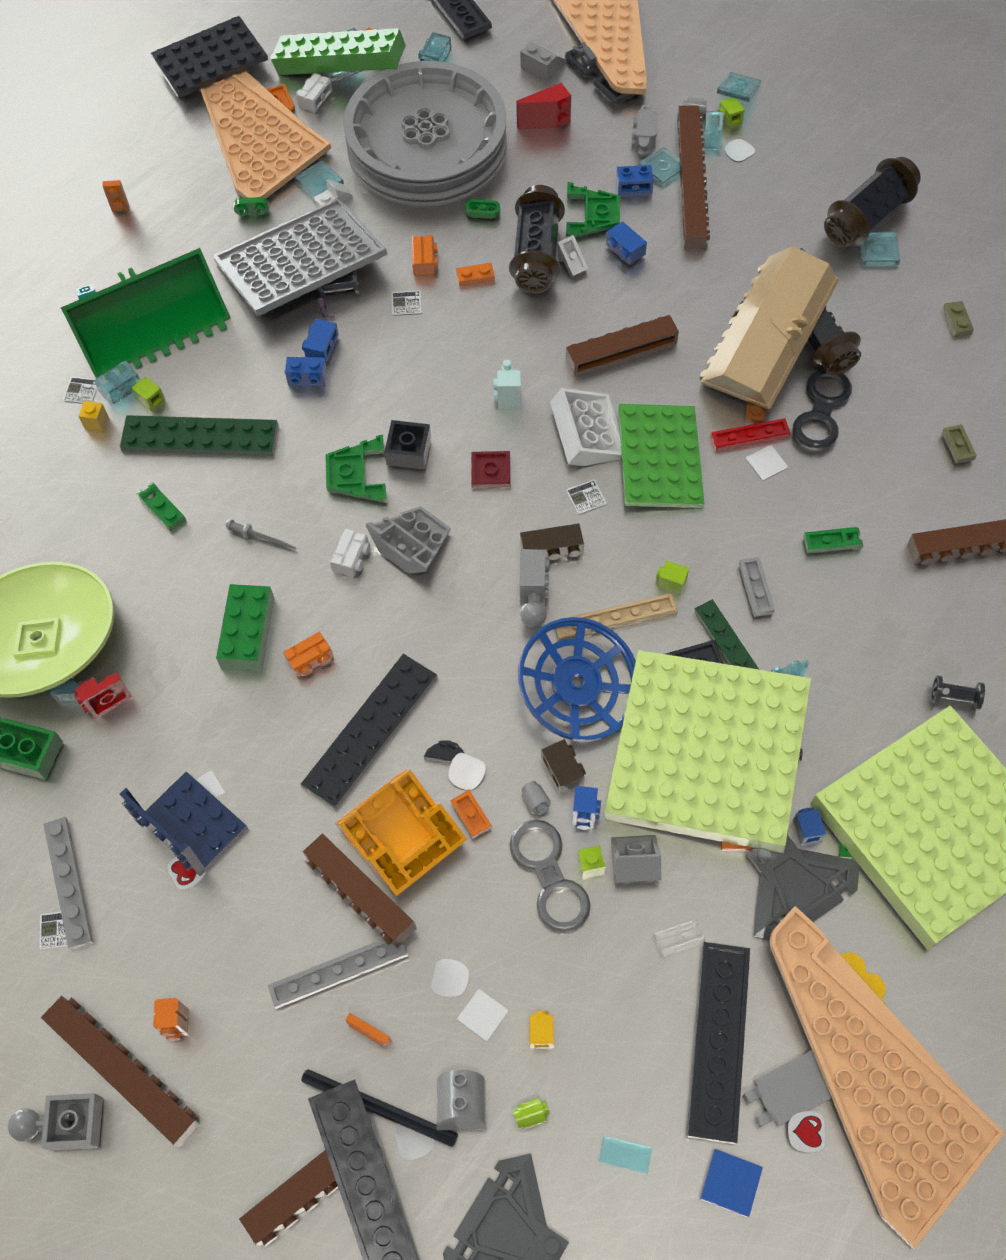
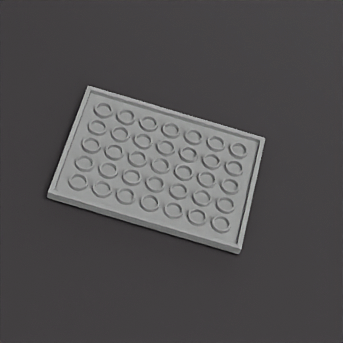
[213,198,388,316]

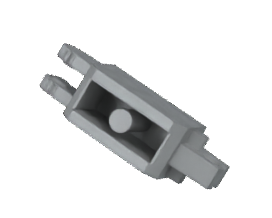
[632,105,658,158]

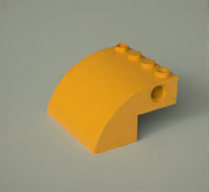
[335,769,467,896]

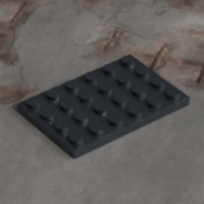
[150,16,268,99]

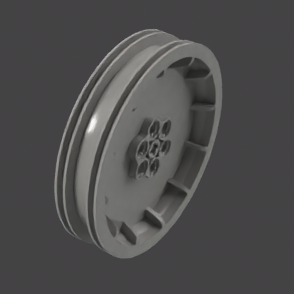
[343,61,507,206]

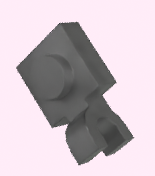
[572,42,597,69]

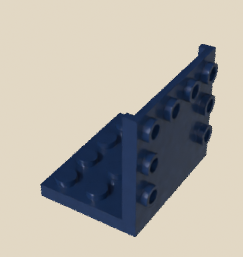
[119,771,248,876]

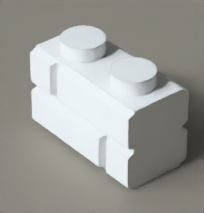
[296,73,333,113]
[330,529,370,577]

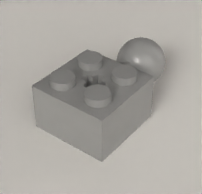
[520,549,549,628]
[8,1093,103,1151]

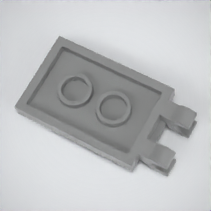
[742,1050,832,1128]

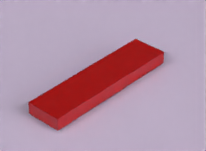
[710,418,791,452]

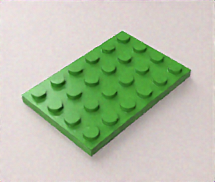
[618,404,705,508]

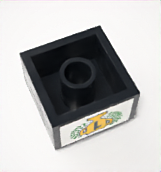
[384,420,431,470]

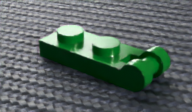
[136,482,186,532]
[803,527,863,554]

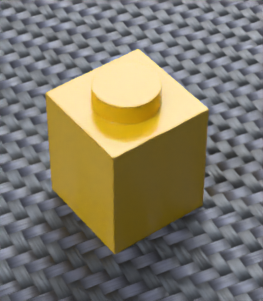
[78,401,109,432]
[530,1011,554,1048]

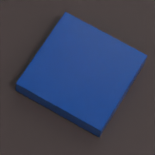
[700,1149,763,1218]

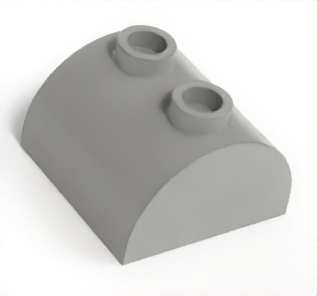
[437,1070,486,1130]

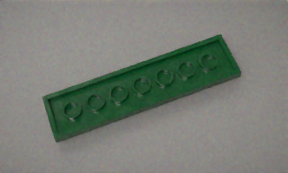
[120,415,278,456]

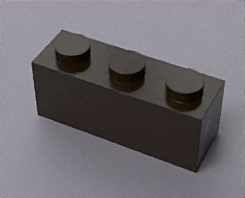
[520,523,584,560]

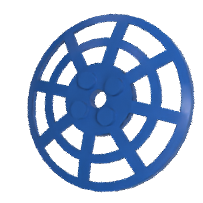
[518,617,636,742]

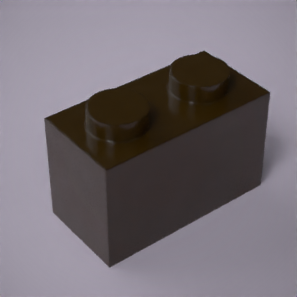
[541,739,586,794]

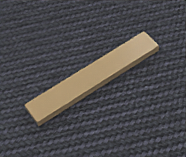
[555,593,678,641]

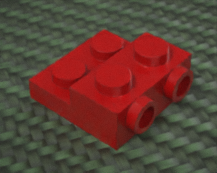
[74,673,132,718]

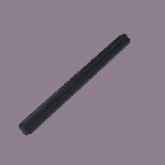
[301,1069,458,1147]

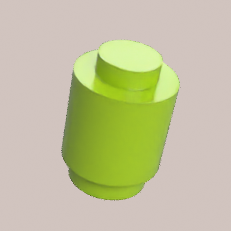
[513,1097,551,1129]

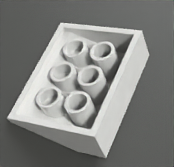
[550,388,622,466]

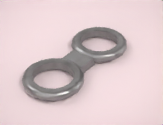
[509,819,591,932]

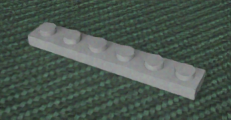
[43,817,93,950]
[268,940,408,1009]

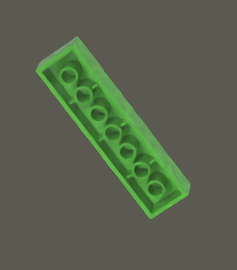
[270,28,406,75]

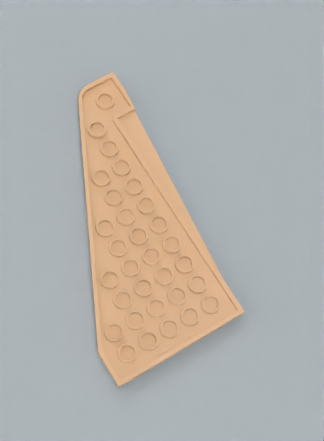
[553,0,647,94]
[200,70,331,198]
[770,906,1005,1249]

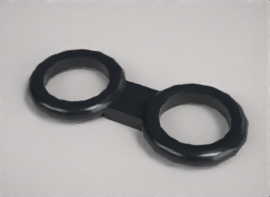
[793,369,852,449]

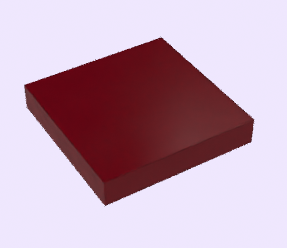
[471,451,511,488]

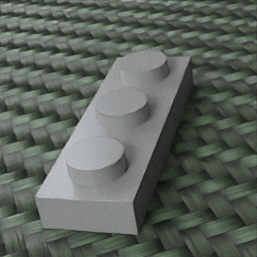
[739,557,775,617]

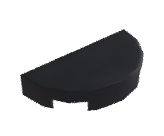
[424,740,464,764]

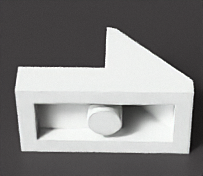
[313,179,353,207]
[557,235,588,277]

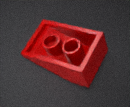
[516,83,572,129]

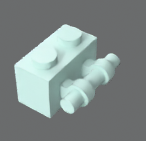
[494,360,521,409]

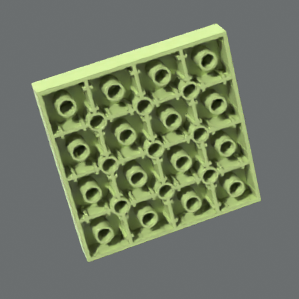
[605,650,811,853]
[810,705,1006,951]

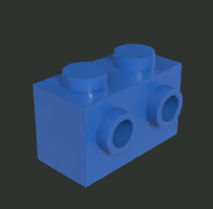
[616,165,654,195]
[606,221,647,265]
[302,318,339,364]
[285,357,327,387]
[572,786,601,830]

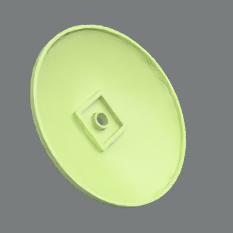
[0,562,114,698]

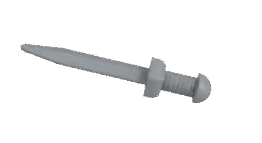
[226,519,297,549]

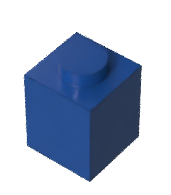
[793,808,826,845]

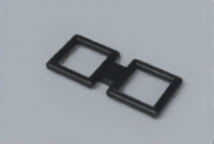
[564,45,637,105]

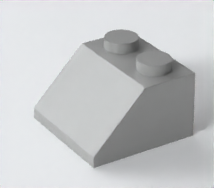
[520,42,567,81]
[611,835,661,884]

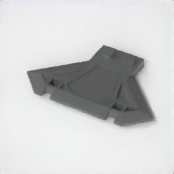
[747,834,860,940]
[443,1153,569,1260]

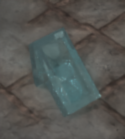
[704,111,724,149]

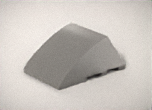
[366,506,451,574]

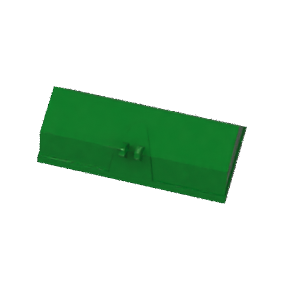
[60,248,231,381]

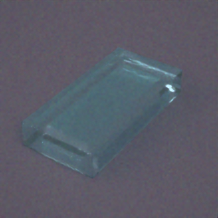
[599,1137,652,1174]

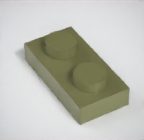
[943,301,974,337]
[942,424,977,464]

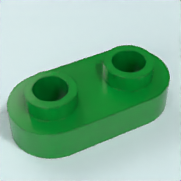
[234,197,269,216]
[465,199,501,219]

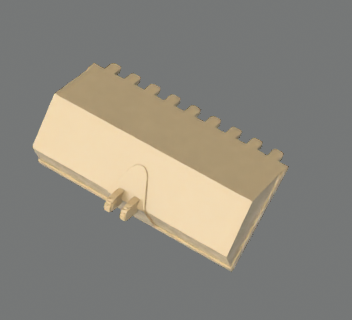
[700,246,839,410]

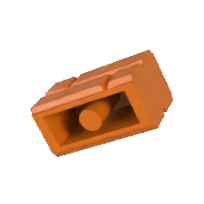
[412,235,438,276]
[283,632,334,678]
[153,998,189,1041]

